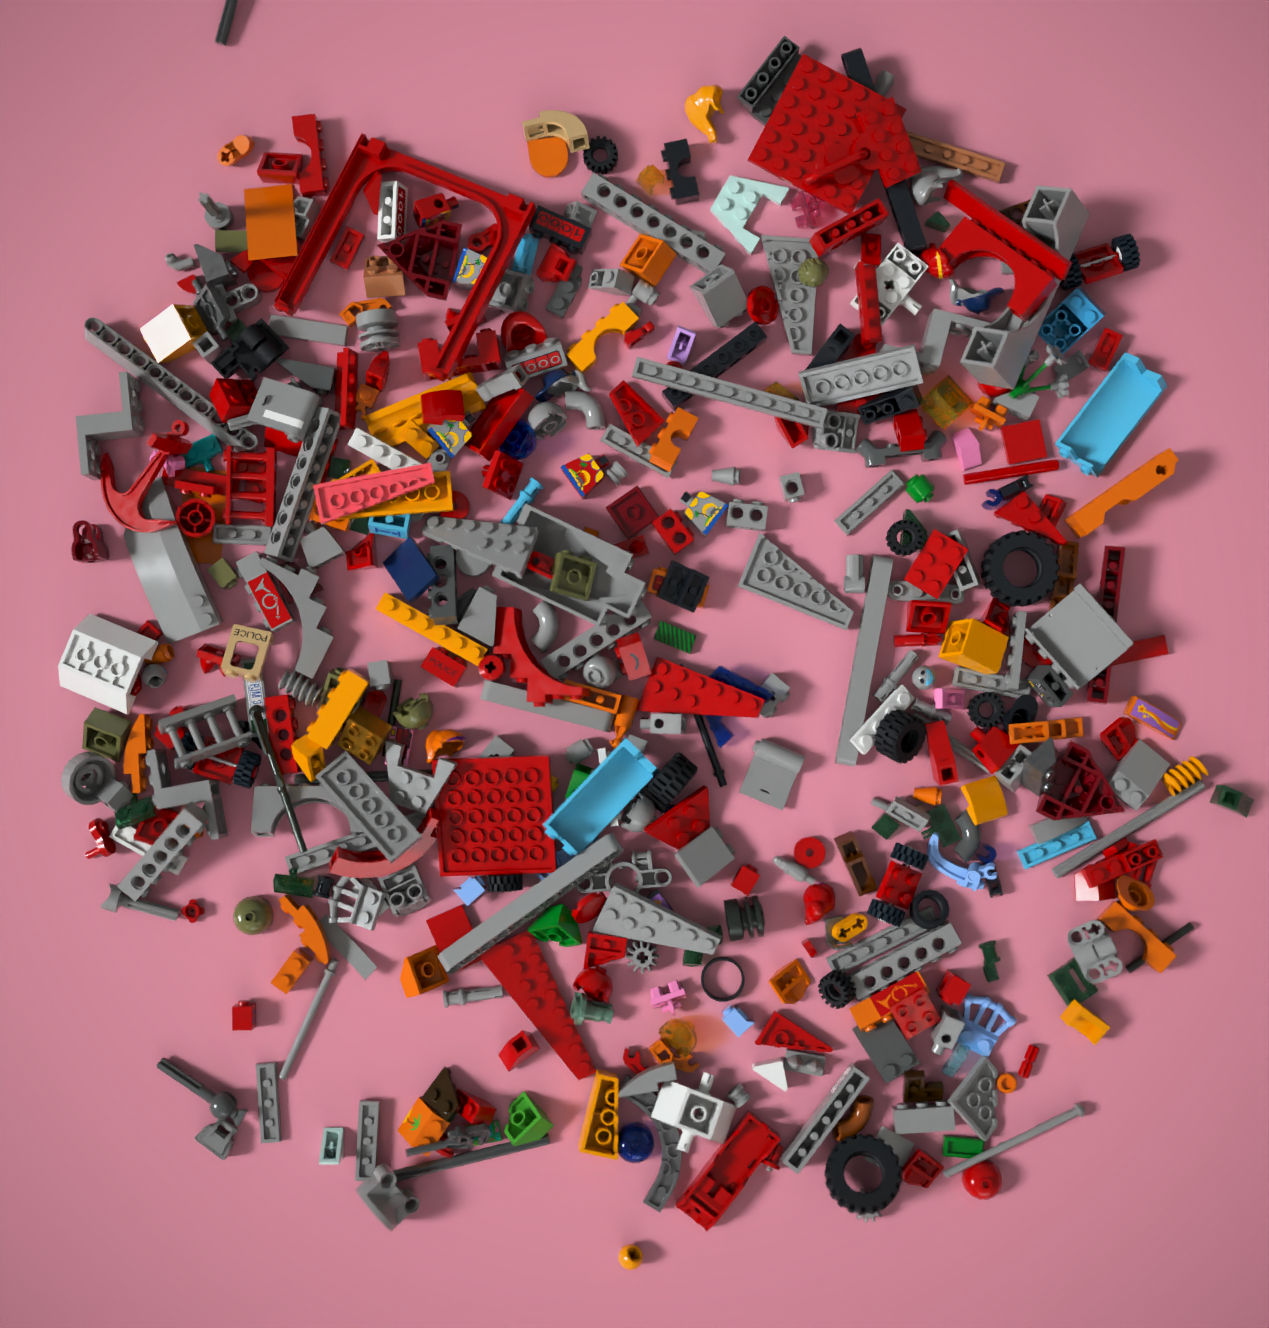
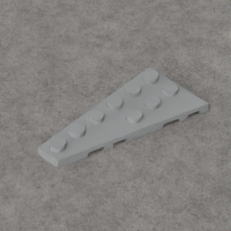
[761,235,818,356]
[422,515,539,579]

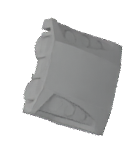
[812,410,861,454]
[378,862,431,917]

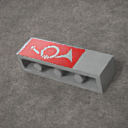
[236,551,296,632]

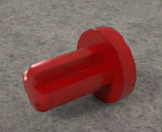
[761,1144,784,1172]

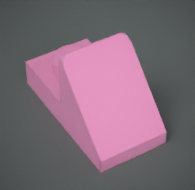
[934,689,965,709]

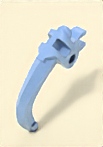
[927,832,997,891]

